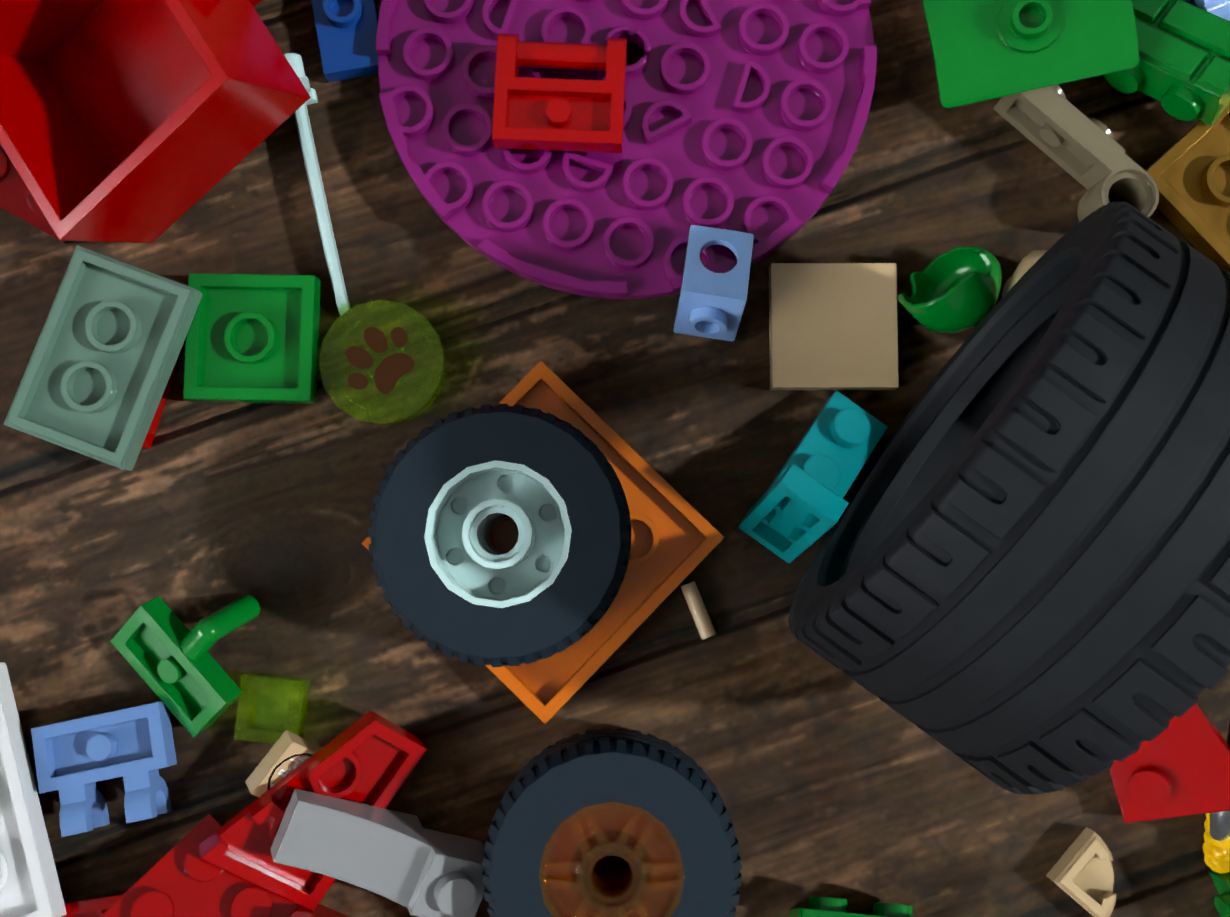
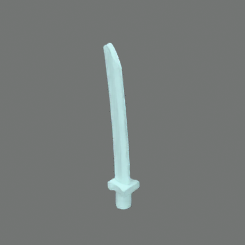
[284,53,351,317]

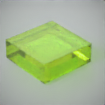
[234,673,311,744]

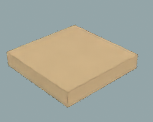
[769,263,899,390]

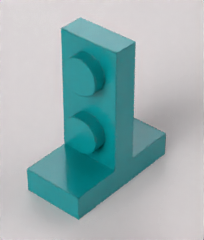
[738,390,888,564]

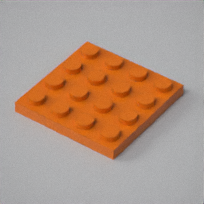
[362,361,725,724]

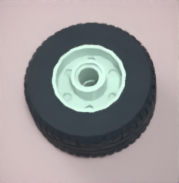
[368,403,631,667]

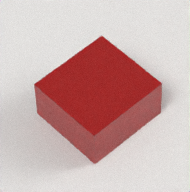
[0,0,311,243]

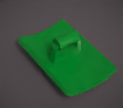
[921,0,1140,108]

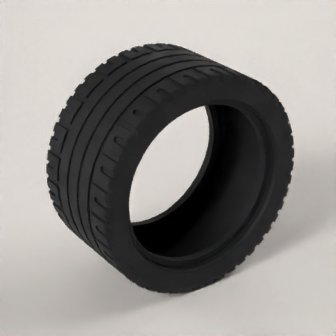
[788,202,1230,795]

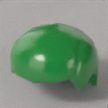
[898,246,1002,333]

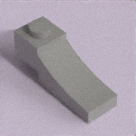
[270,789,485,917]

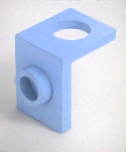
[673,225,754,342]

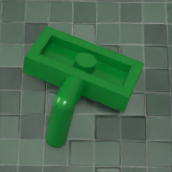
[110,595,260,738]

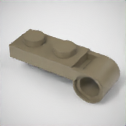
[993,85,1159,222]

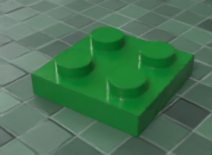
[183,273,321,404]

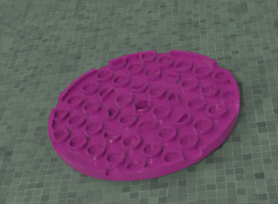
[376,0,877,299]

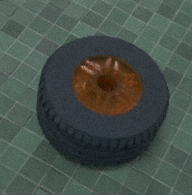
[482,727,742,917]

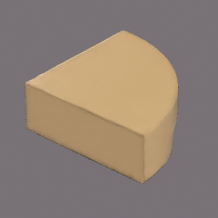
[1046,827,1117,917]

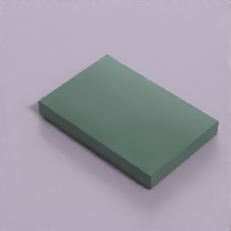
[3,245,203,471]

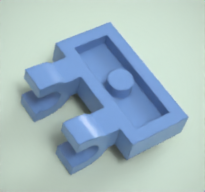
[31,702,177,837]

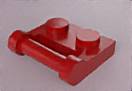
[492,33,627,153]

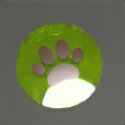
[319,300,446,425]

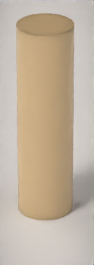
[680,581,716,640]

